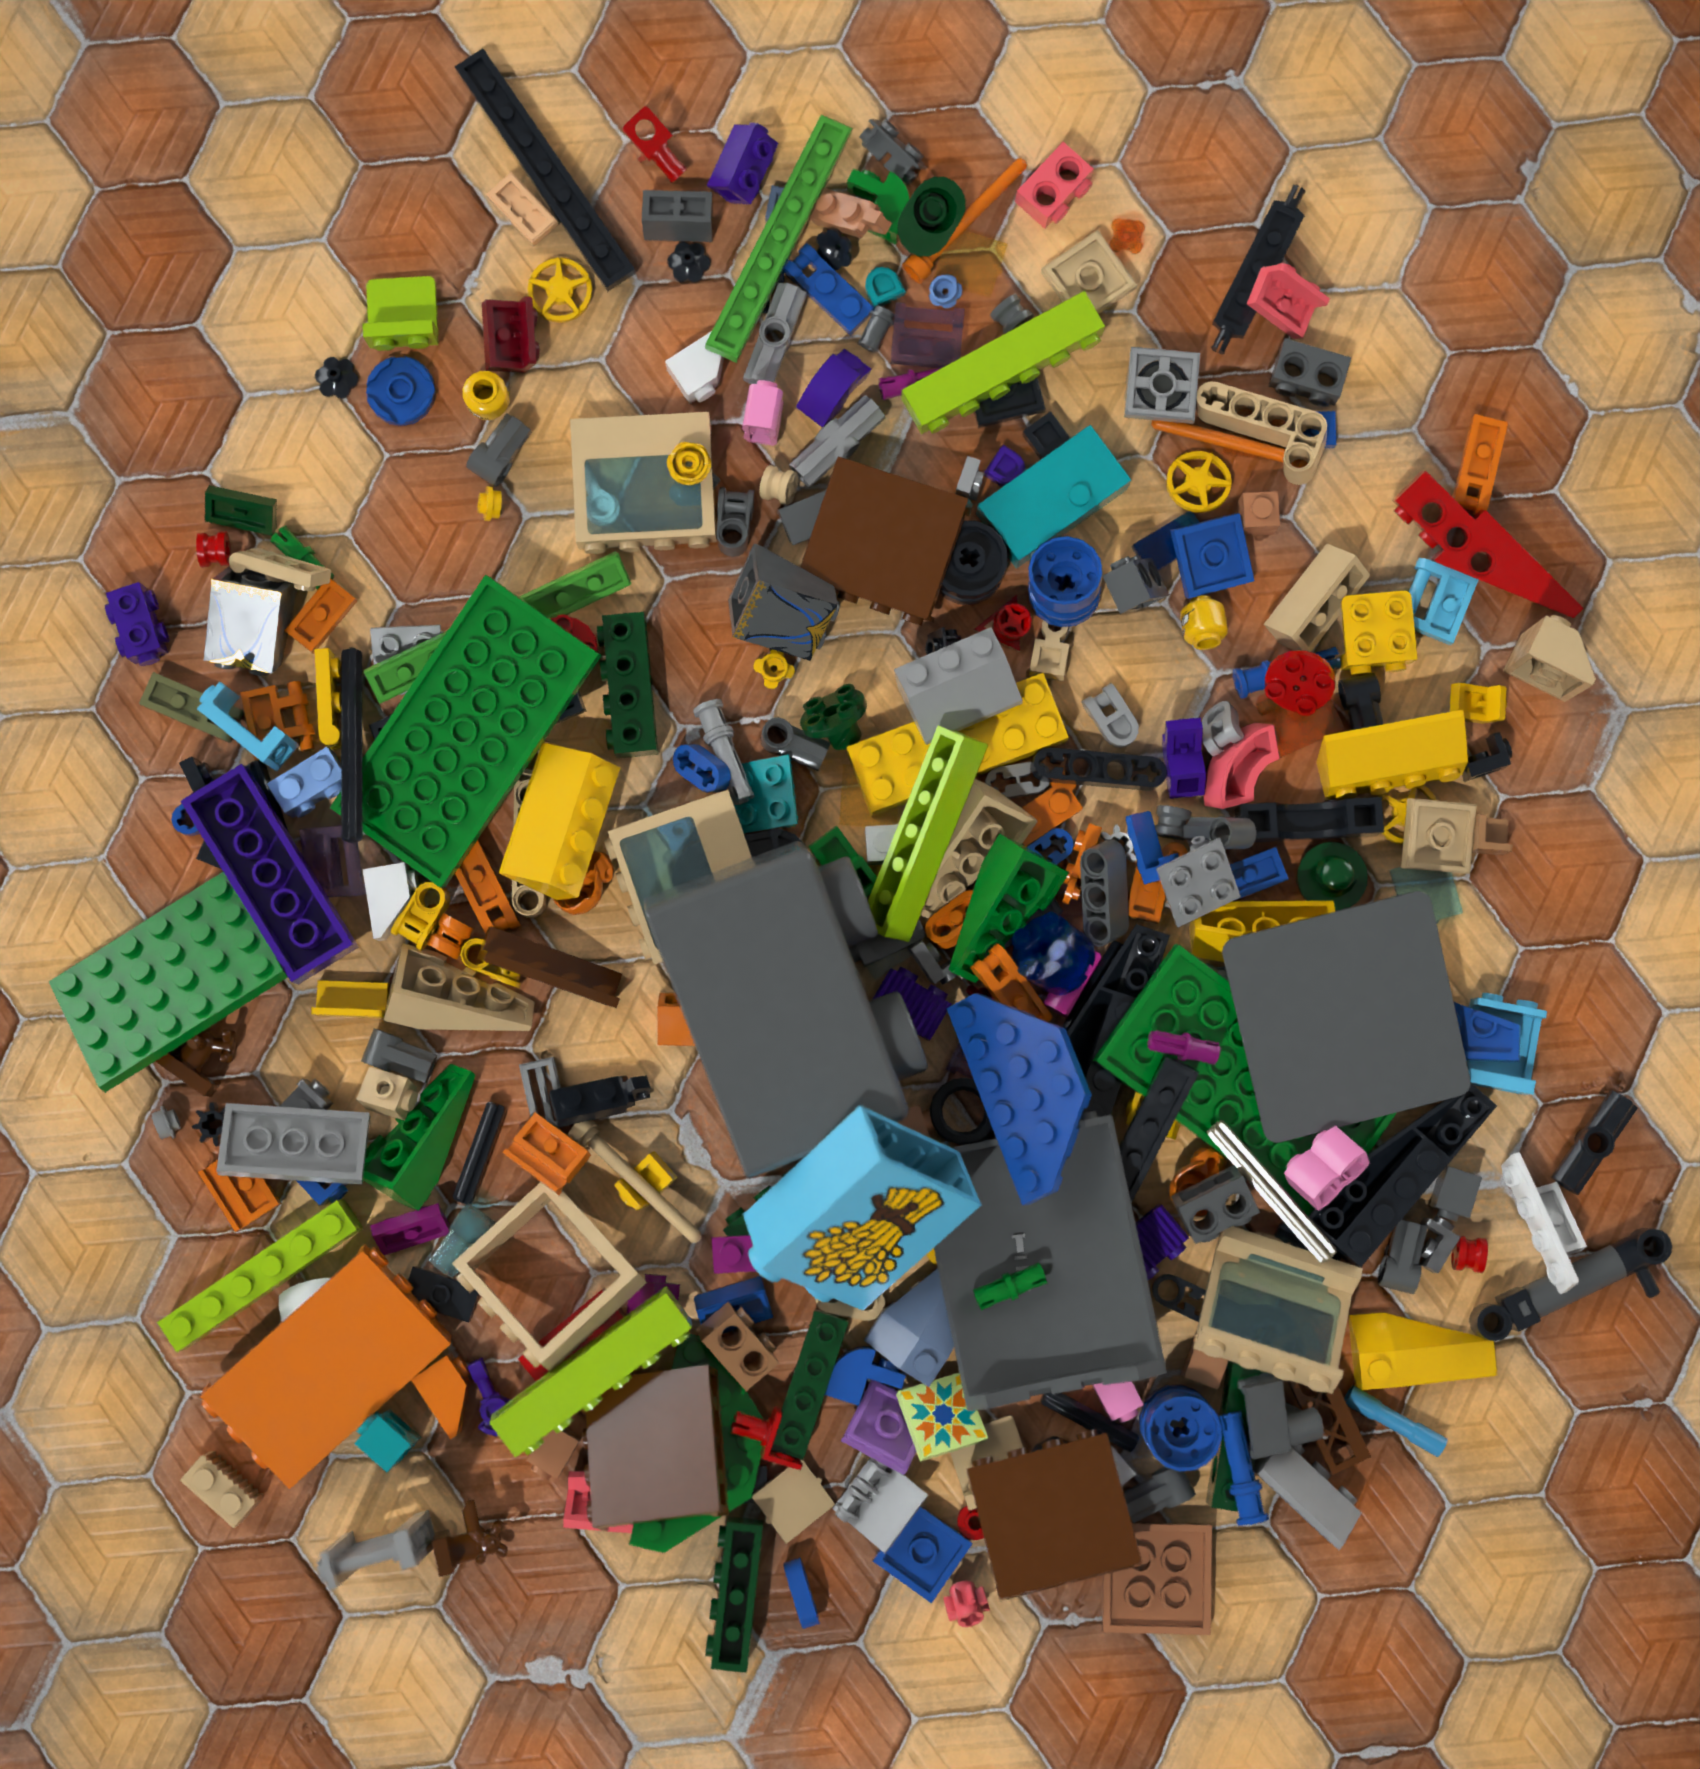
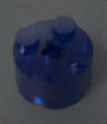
[1012,912,1095,996]

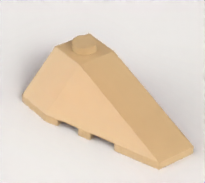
[920,779,1037,919]
[383,943,535,1031]

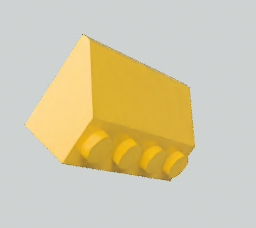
[1316,709,1468,801]
[499,743,620,900]

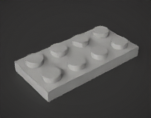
[216,1103,370,1185]

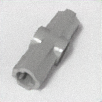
[743,283,807,385]
[789,395,885,488]

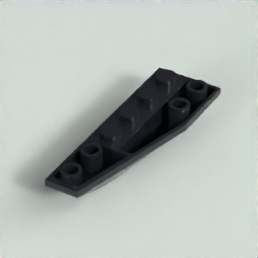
[1067,924,1170,1117]
[1308,1083,1497,1267]

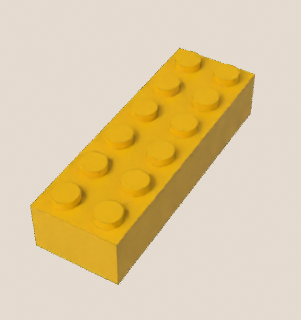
[846,673,1069,817]

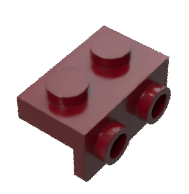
[481,296,540,373]

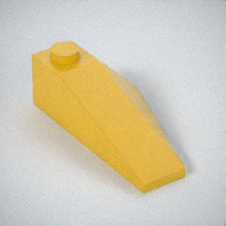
[1348,1312,1497,1390]

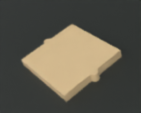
[752,1459,835,1544]

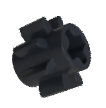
[192,1102,225,1146]

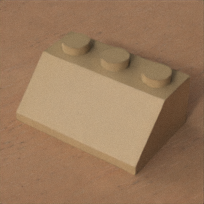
[1503,615,1596,702]

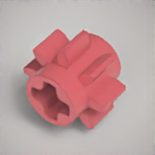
[943,1581,990,1627]

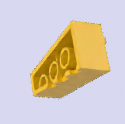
[1189,901,1335,962]

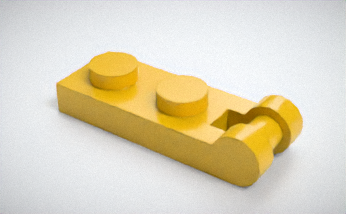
[314,648,341,750]

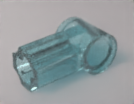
[429,1203,496,1278]

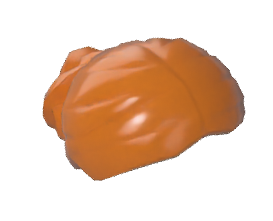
[553,851,614,915]
[1169,1147,1227,1217]

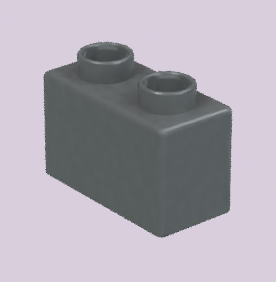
[644,841,928,1178]

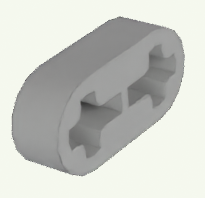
[985,762,1050,799]

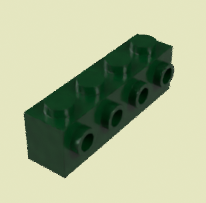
[597,612,659,758]
[705,1516,764,1673]

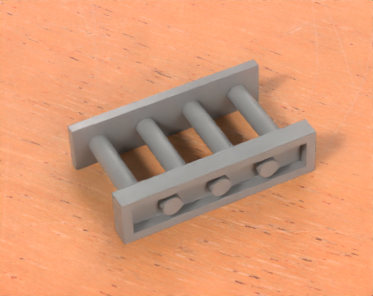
[317,1510,435,1590]

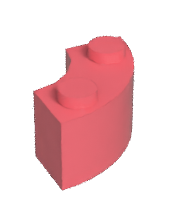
[1203,723,1279,809]

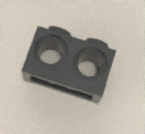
[1269,338,1351,407]
[1102,555,1169,614]
[1171,1165,1260,1244]

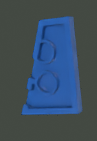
[1453,1001,1521,1062]

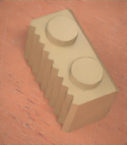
[180,1451,264,1528]

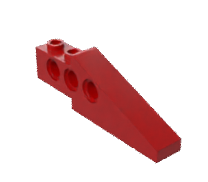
[1392,470,1584,618]

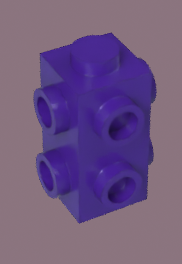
[707,122,779,205]
[105,582,170,666]

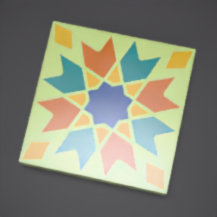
[896,1373,988,1462]

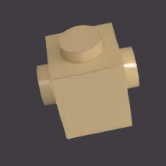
[356,1067,417,1121]

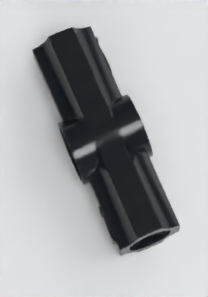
[1551,1090,1638,1195]

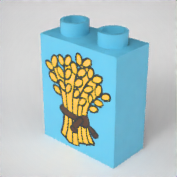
[743,1105,981,1310]

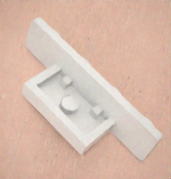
[1501,1152,1587,1294]

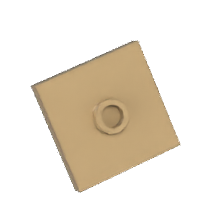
[1041,230,1137,314]
[1401,798,1477,874]

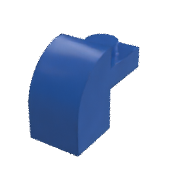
[825,1346,906,1406]

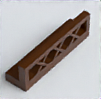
[477,926,622,1008]
[1269,1323,1371,1475]

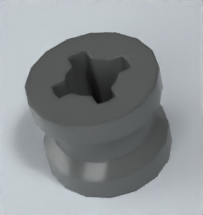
[990,294,1033,334]
[1155,805,1192,840]

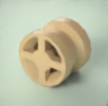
[760,465,798,505]

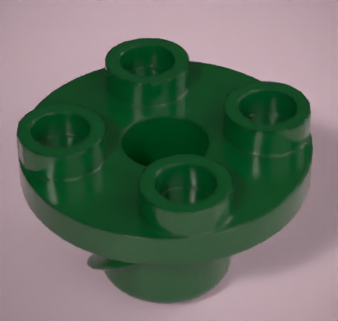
[800,684,867,750]
[1295,842,1368,911]

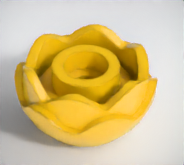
[667,442,711,485]

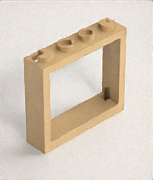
[452,1182,647,1372]

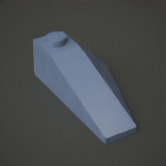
[864,1268,954,1387]

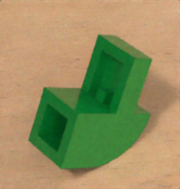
[847,168,909,245]
[808,826,877,897]

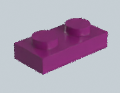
[370,1203,451,1256]
[712,1235,757,1274]

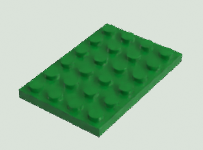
[49,872,288,1093]

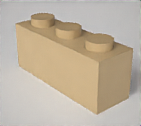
[1264,544,1371,652]

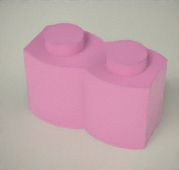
[742,380,784,446]
[1284,1126,1370,1210]

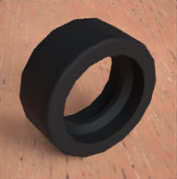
[930,1077,992,1145]

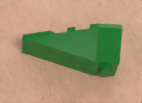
[949,833,1069,983]
[363,1064,476,1211]

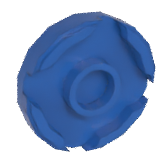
[366,356,436,426]

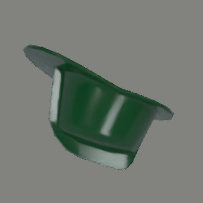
[897,177,966,257]

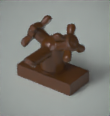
[155,1029,236,1097]
[432,1499,508,1577]

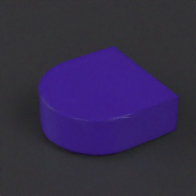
[984,444,1025,487]

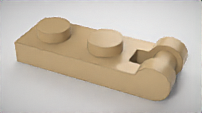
[229,548,331,591]

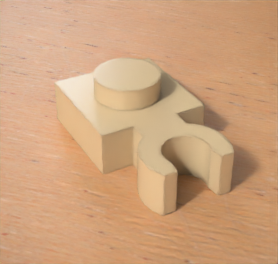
[1029,620,1070,681]

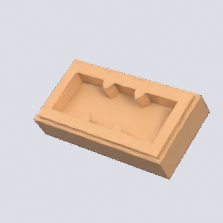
[486,172,559,247]

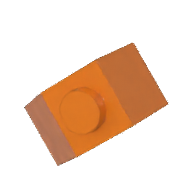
[411,1352,471,1440]

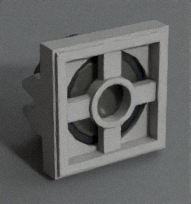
[1124,347,1200,424]

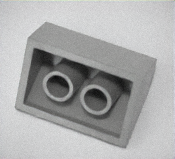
[894,627,1023,745]
[1254,1445,1361,1550]

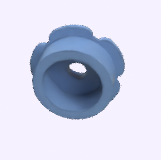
[929,275,962,308]

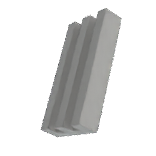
[519,1057,570,1128]

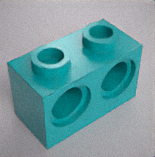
[354,1409,421,1472]

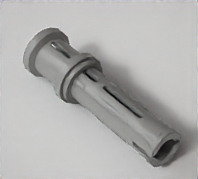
[693,699,755,805]

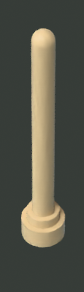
[568,1120,702,1243]

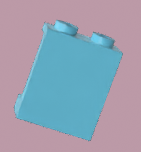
[197,682,299,771]
[1466,993,1547,1095]

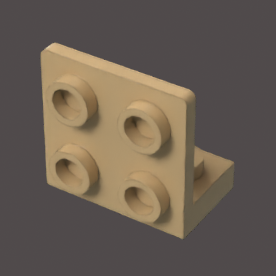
[950,1415,1023,1510]

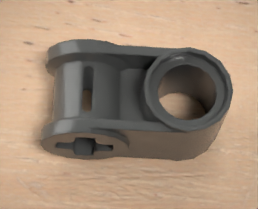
[716,487,755,557]

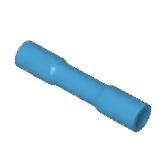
[1344,1385,1448,1457]

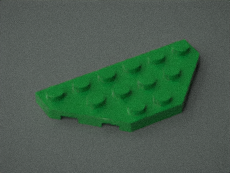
[629,1334,764,1554]

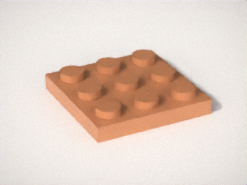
[1102,1522,1212,1635]

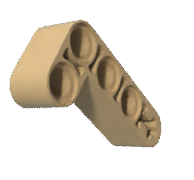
[1196,381,1327,485]

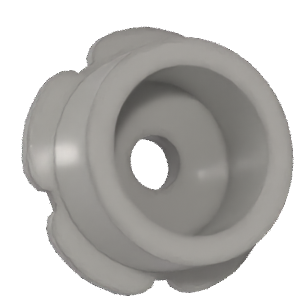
[151,1106,181,1140]

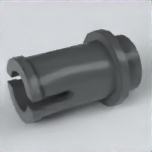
[857,306,895,353]

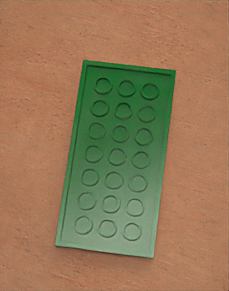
[330,575,602,888]
[1093,944,1397,1216]

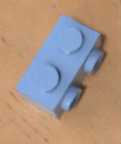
[267,747,341,818]

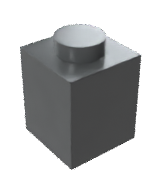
[1429,1166,1482,1222]

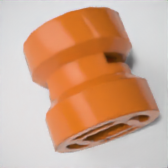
[426,913,474,960]

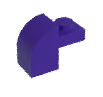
[796,349,872,428]
[1162,717,1206,799]

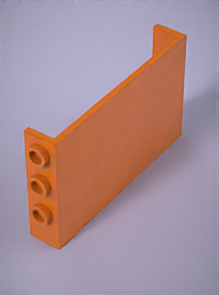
[200,1244,452,1489]

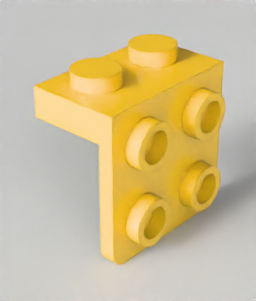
[1339,590,1418,675]

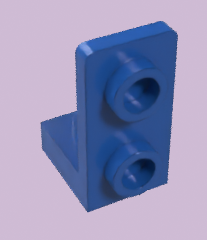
[1125,811,1179,885]

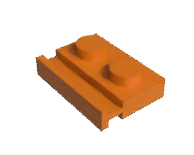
[503,1112,592,1196]
[198,1160,282,1232]

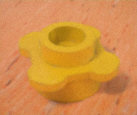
[753,649,795,689]

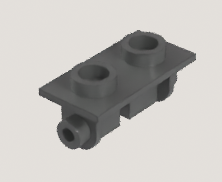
[859,119,928,185]

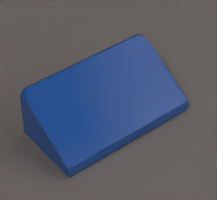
[694,1276,773,1334]

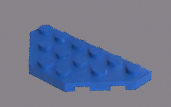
[946,993,1092,1205]

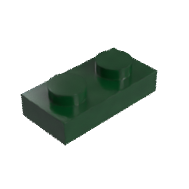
[205,485,277,536]

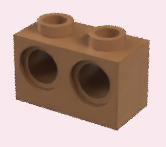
[696,1301,779,1391]

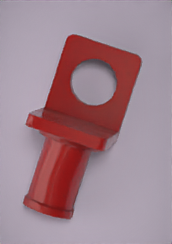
[622,106,687,183]
[730,1406,803,1470]

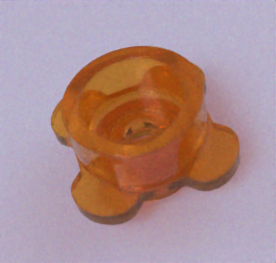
[1109,218,1145,254]

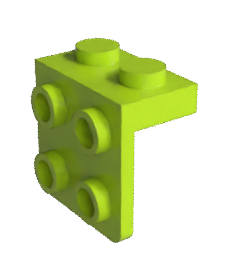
[362,276,439,351]

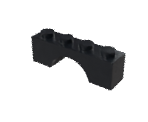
[1235,797,1384,842]

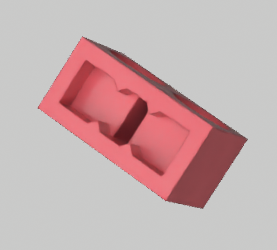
[1015,142,1094,229]

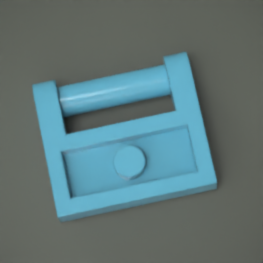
[1409,558,1478,646]

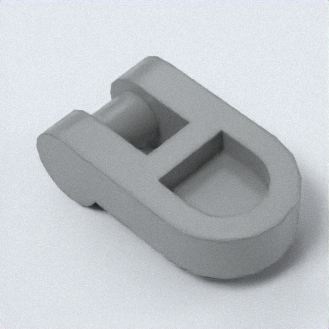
[1081,683,1139,748]
[1202,701,1244,757]

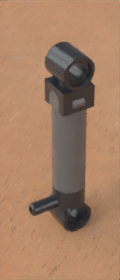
[1469,1228,1672,1341]

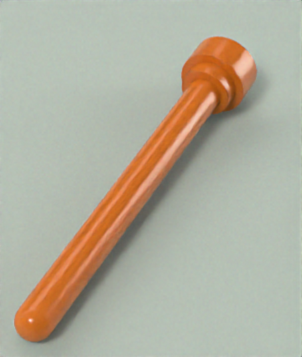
[902,158,1027,284]
[1151,420,1308,468]

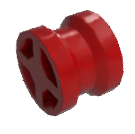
[196,531,231,568]
[992,603,1032,643]
[1451,1235,1488,1274]

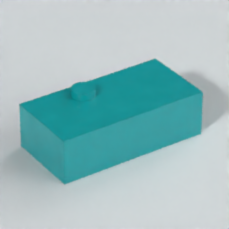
[976,425,1131,569]

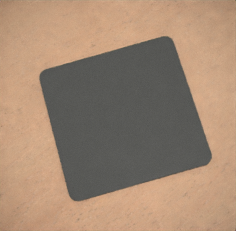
[1222,891,1471,1143]

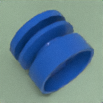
[1028,536,1102,627]
[1139,1384,1222,1471]

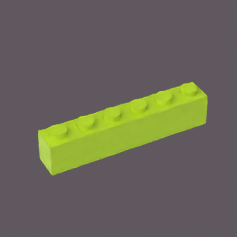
[901,291,1105,435]
[868,725,988,942]
[157,1199,364,1352]
[489,1286,692,1457]

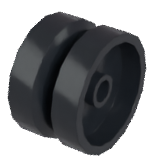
[939,521,1007,605]

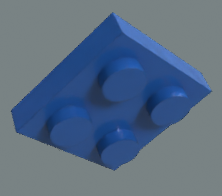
[1170,513,1255,598]
[873,1506,973,1604]

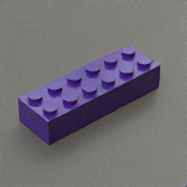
[180,764,359,985]

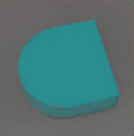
[865,267,905,309]

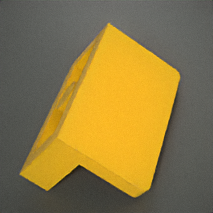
[311,980,390,1019]

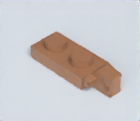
[809,188,892,238]

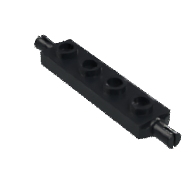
[1211,185,1306,354]

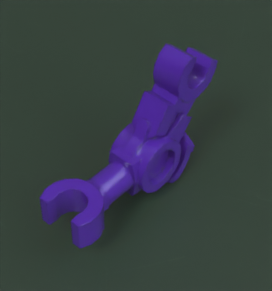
[467,1358,512,1436]

